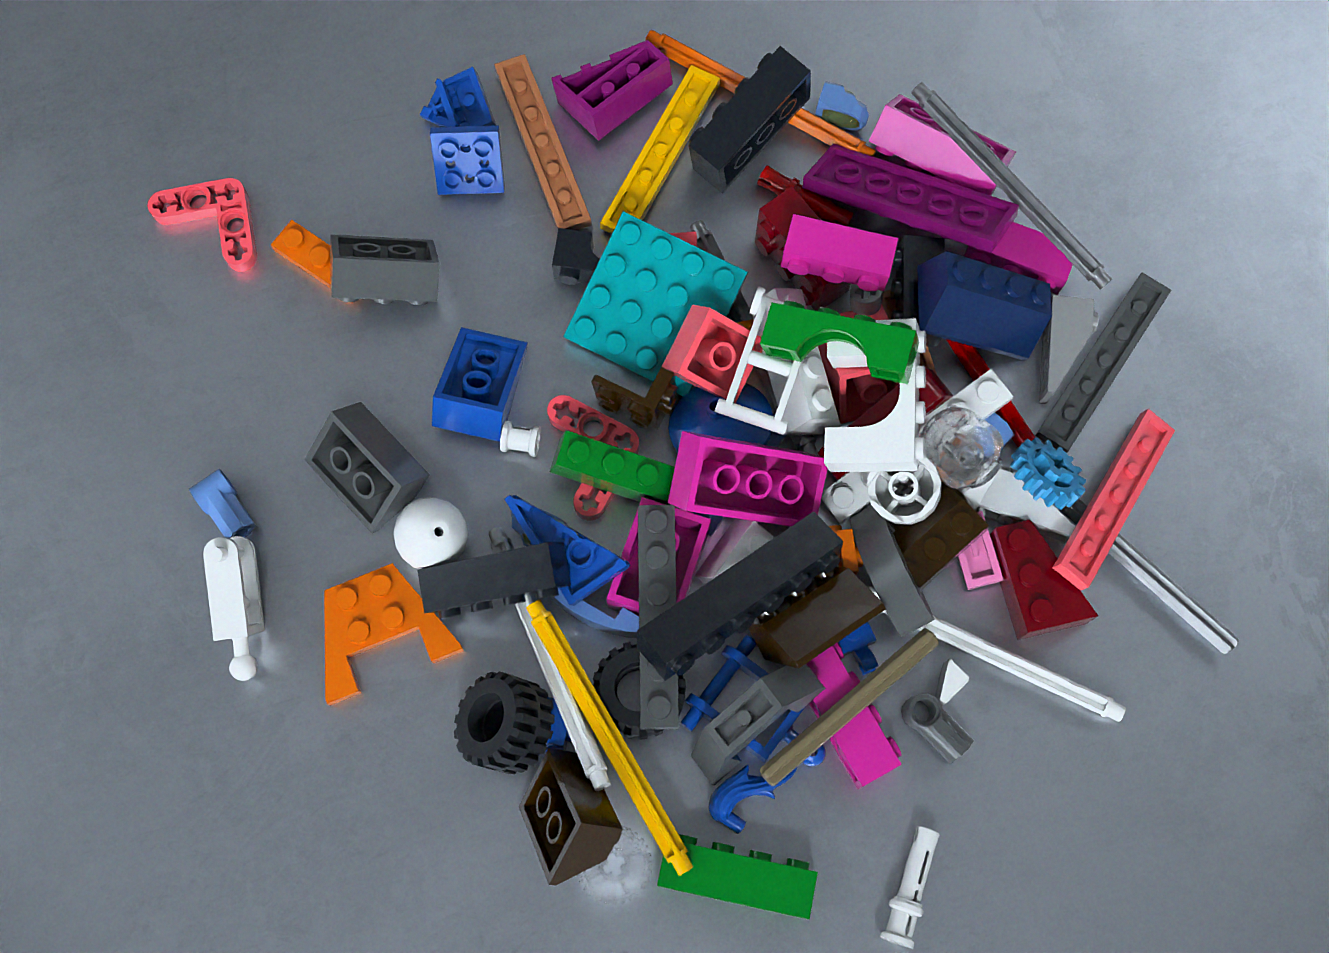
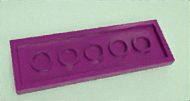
[802,144,1019,253]

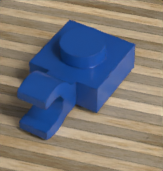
[837,622,878,676]

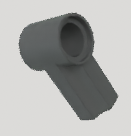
[901,693,974,764]

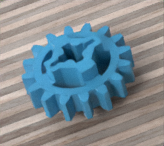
[1010,437,1086,510]

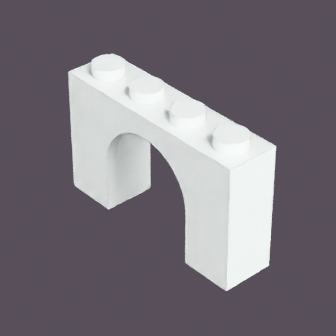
[824,318,926,472]

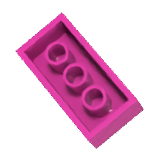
[668,431,828,526]

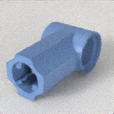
[189,469,256,538]

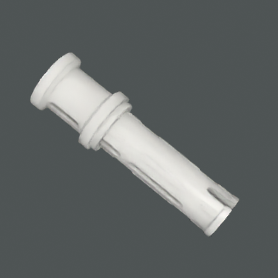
[880,826,940,949]

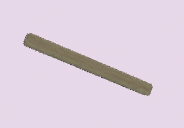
[759,628,939,786]

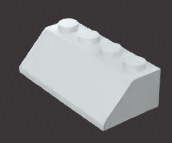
[750,288,841,435]

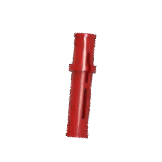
[757,165,854,226]

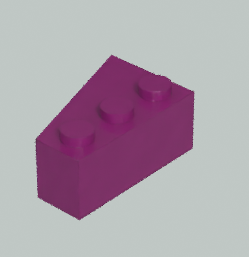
[551,40,673,141]

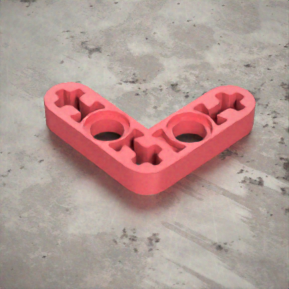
[147,178,257,272]
[547,395,640,521]

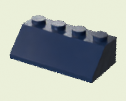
[917,251,1052,360]

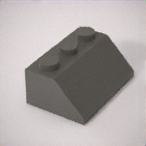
[330,234,440,305]
[304,402,430,533]

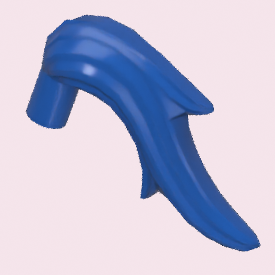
[709,765,798,834]

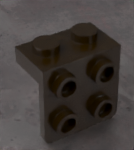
[591,367,679,429]

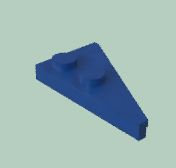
[504,495,631,606]

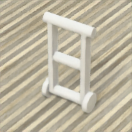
[715,286,824,435]

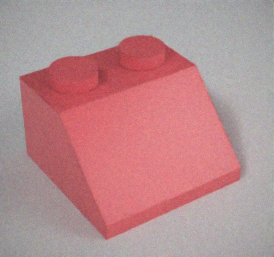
[662,305,763,403]

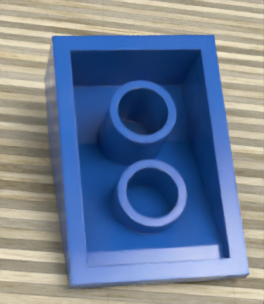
[432,327,528,442]

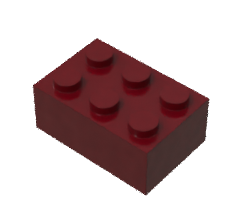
[755,186,851,311]

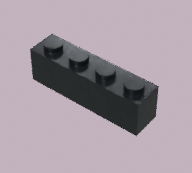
[417,542,571,619]

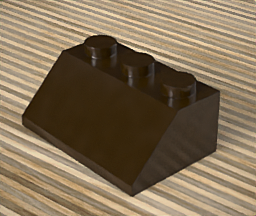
[892,481,989,589]
[749,566,886,669]
[519,748,623,886]

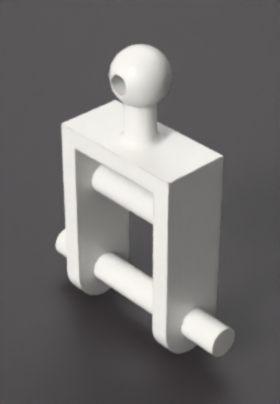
[203,536,265,681]

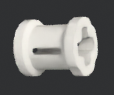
[500,421,541,457]

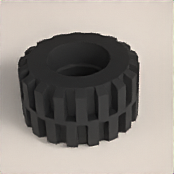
[593,641,686,740]
[454,671,555,774]

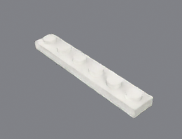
[821,369,1013,525]

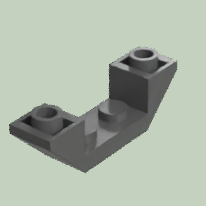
[691,664,826,785]

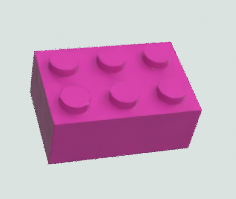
[606,497,711,616]

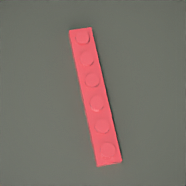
[1053,409,1175,590]

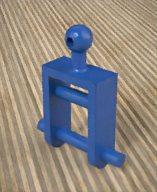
[680,635,826,767]

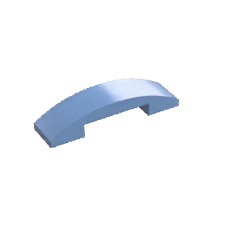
[550,588,639,638]

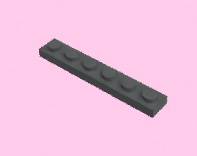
[1035,272,1171,453]
[638,505,679,730]

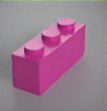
[781,214,898,291]
[964,222,1073,295]

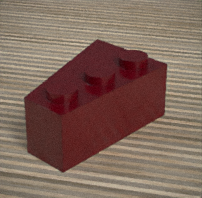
[990,520,1098,640]

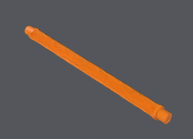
[645,30,876,157]

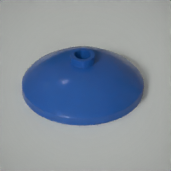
[668,383,773,453]

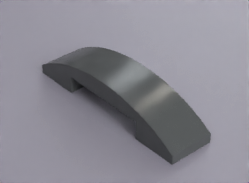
[850,505,935,637]

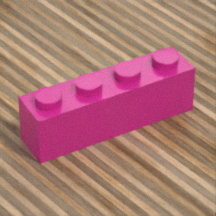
[806,643,902,789]

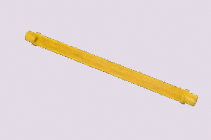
[526,600,694,876]

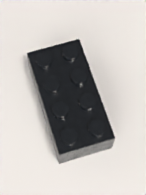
[688,46,811,194]

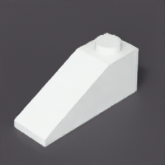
[975,464,1076,545]

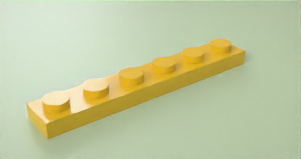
[600,65,720,234]

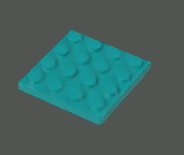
[563,211,748,397]

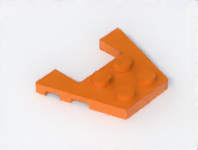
[324,563,464,706]

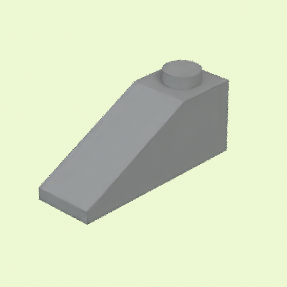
[1039,295,1099,404]

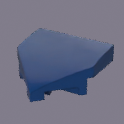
[420,67,497,127]

